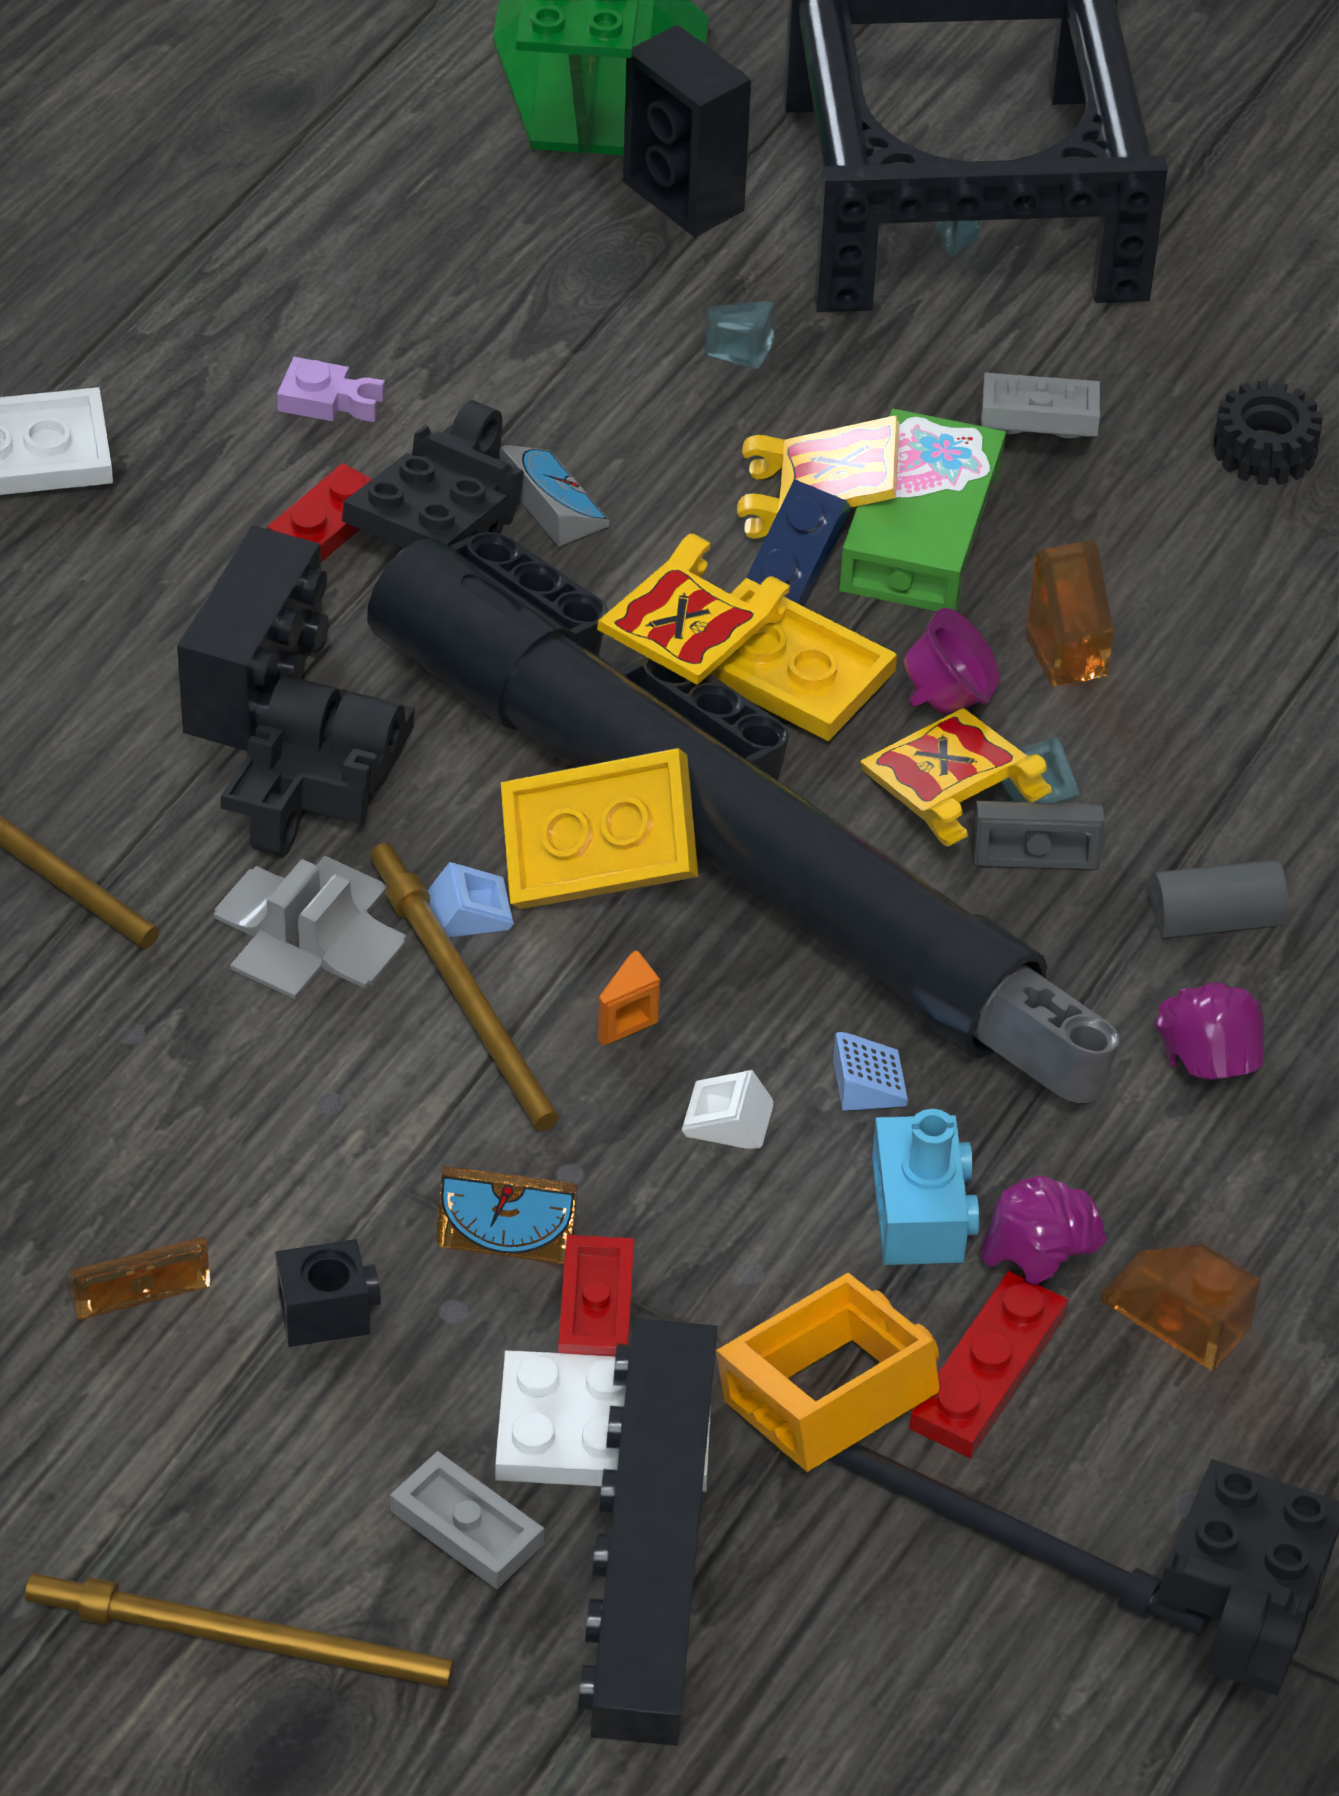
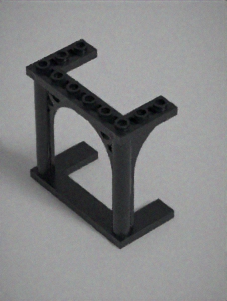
[783,0,1168,312]

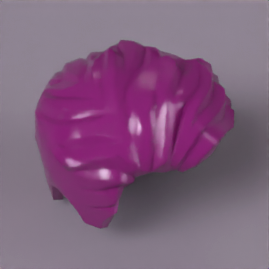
[1155,982,1265,1080]
[981,1176,1107,1285]

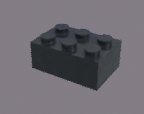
[623,24,751,238]
[177,525,329,751]

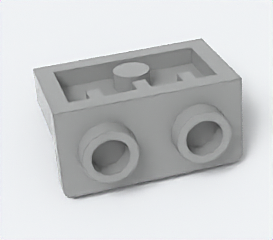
[980,372,1100,439]

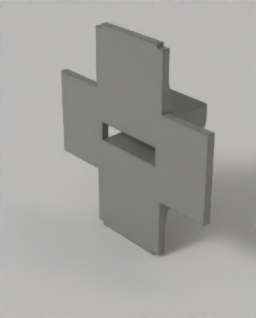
[214,855,406,999]

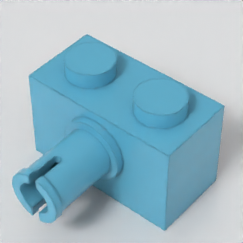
[872,1109,979,1265]

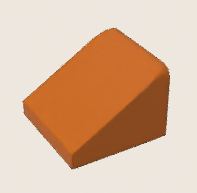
[598,951,660,1046]

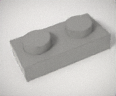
[390,1451,544,1589]

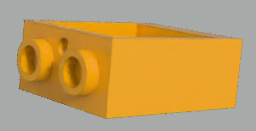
[716,1273,940,1472]

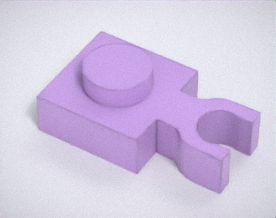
[277,357,385,422]

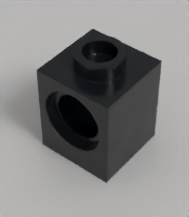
[275,1239,381,1347]

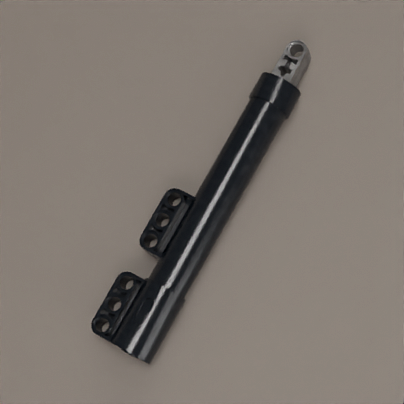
[367,532,1119,1103]

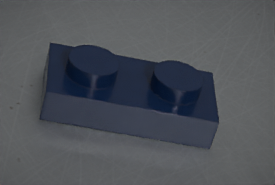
[746,479,852,607]

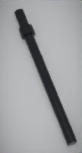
[828,1443,1212,1637]

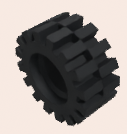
[1213,380,1323,485]

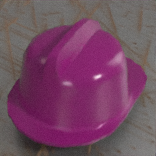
[903,607,1000,716]

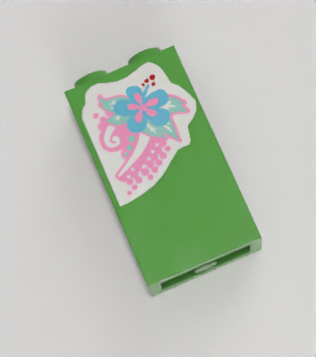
[839,408,1006,612]

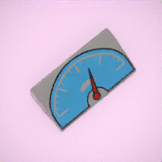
[500,445,610,547]

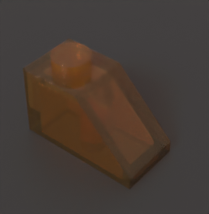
[1026,539,1114,687]
[1100,1244,1261,1371]

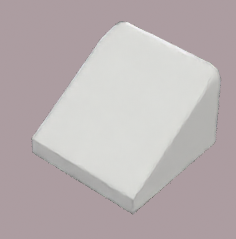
[682,1070,773,1149]

